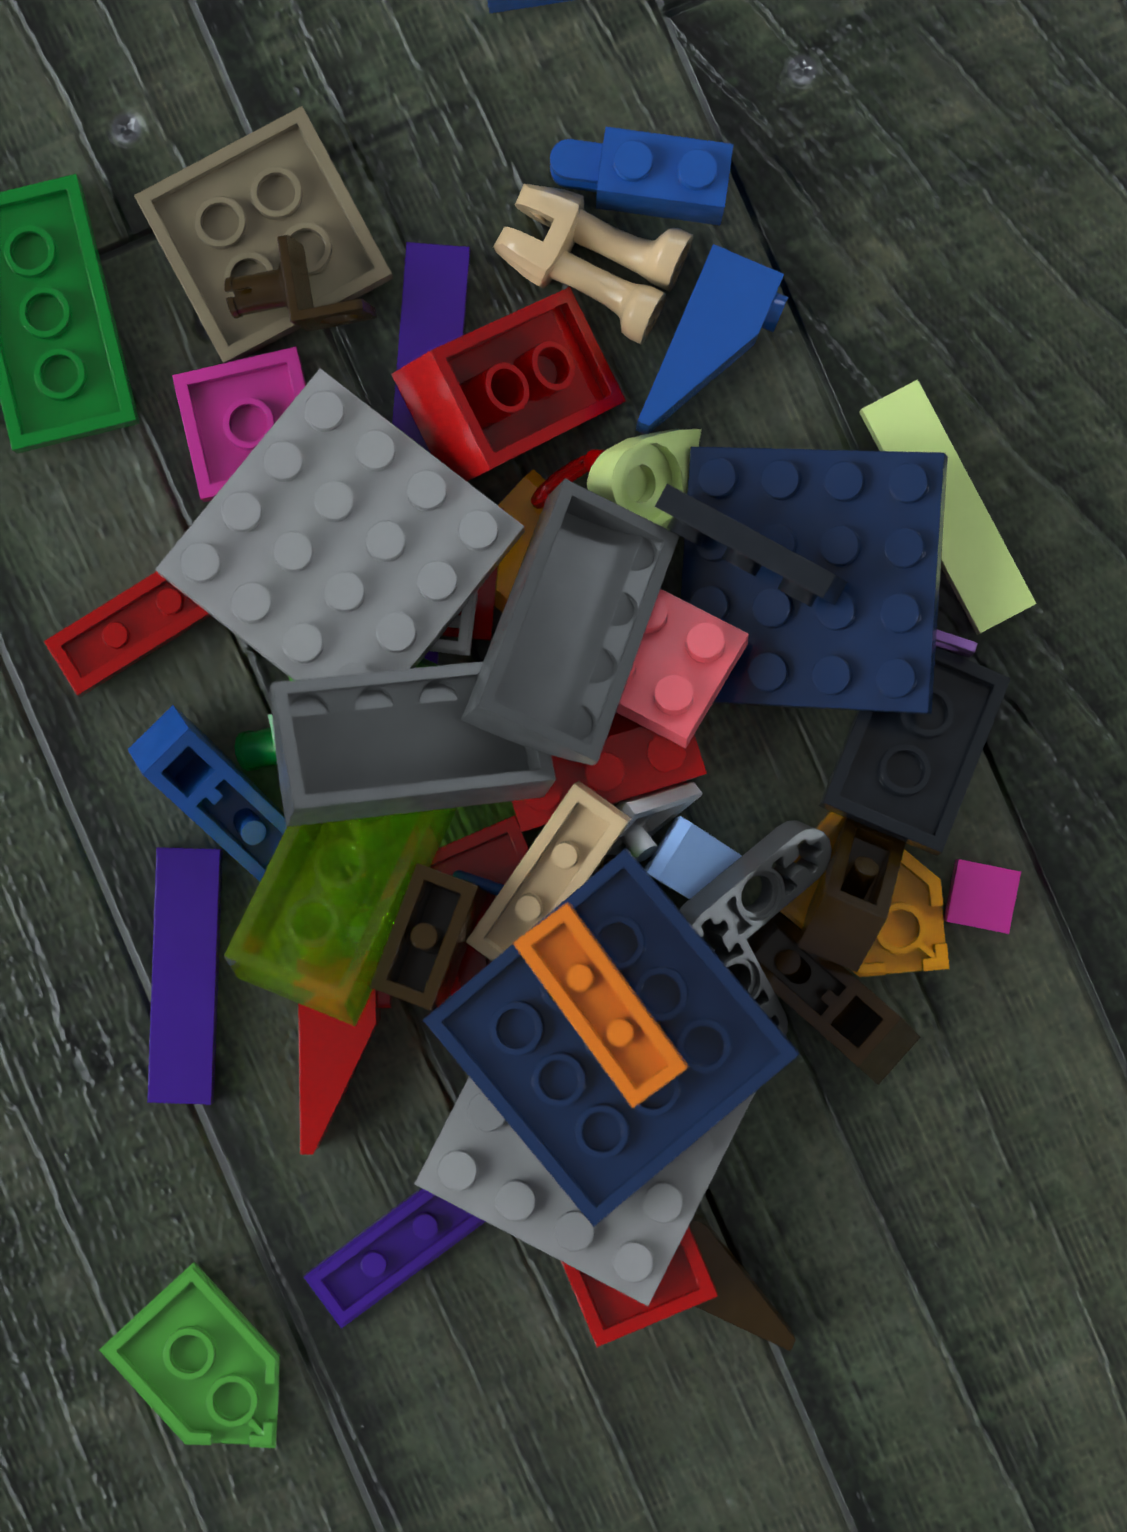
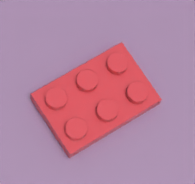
[616,589,749,748]

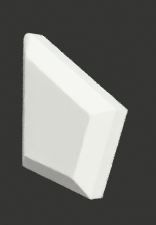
[607,782,703,862]

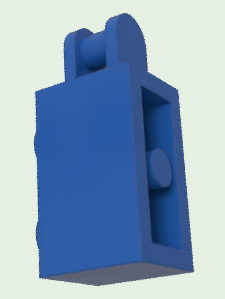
[550,127,733,225]

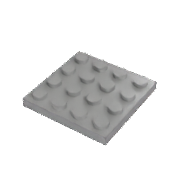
[155,368,525,680]
[415,1077,756,1306]

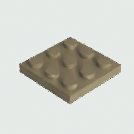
[134,106,394,363]

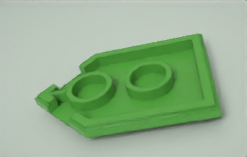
[99,1262,280,1448]

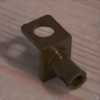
[224,235,377,332]

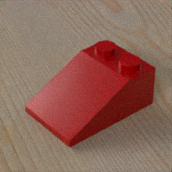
[391,287,626,481]

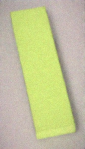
[859,379,1036,635]

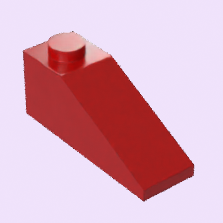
[298,956,392,1155]

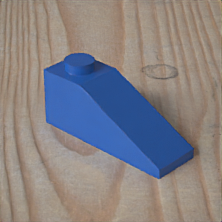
[636,244,788,434]
[128,705,319,894]

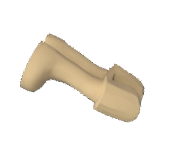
[493,184,693,344]

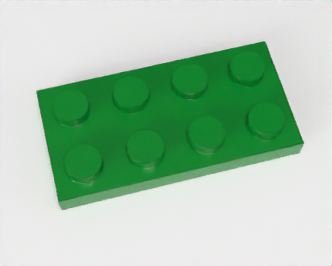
[0,174,140,454]

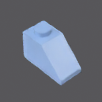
[644,816,742,899]

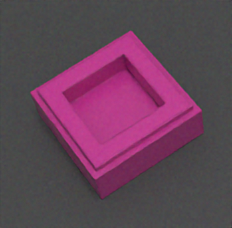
[944,859,1021,934]

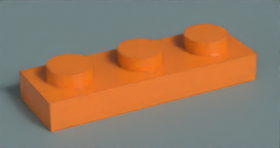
[513,903,689,1108]

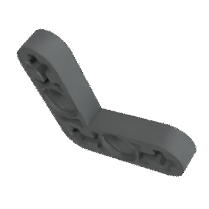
[679,820,832,1036]

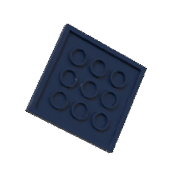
[681,447,948,714]
[423,848,799,1227]

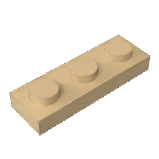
[466,781,632,961]

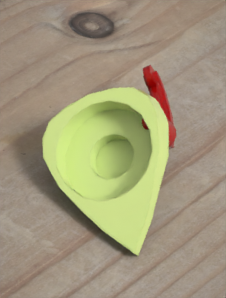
[531,429,702,530]

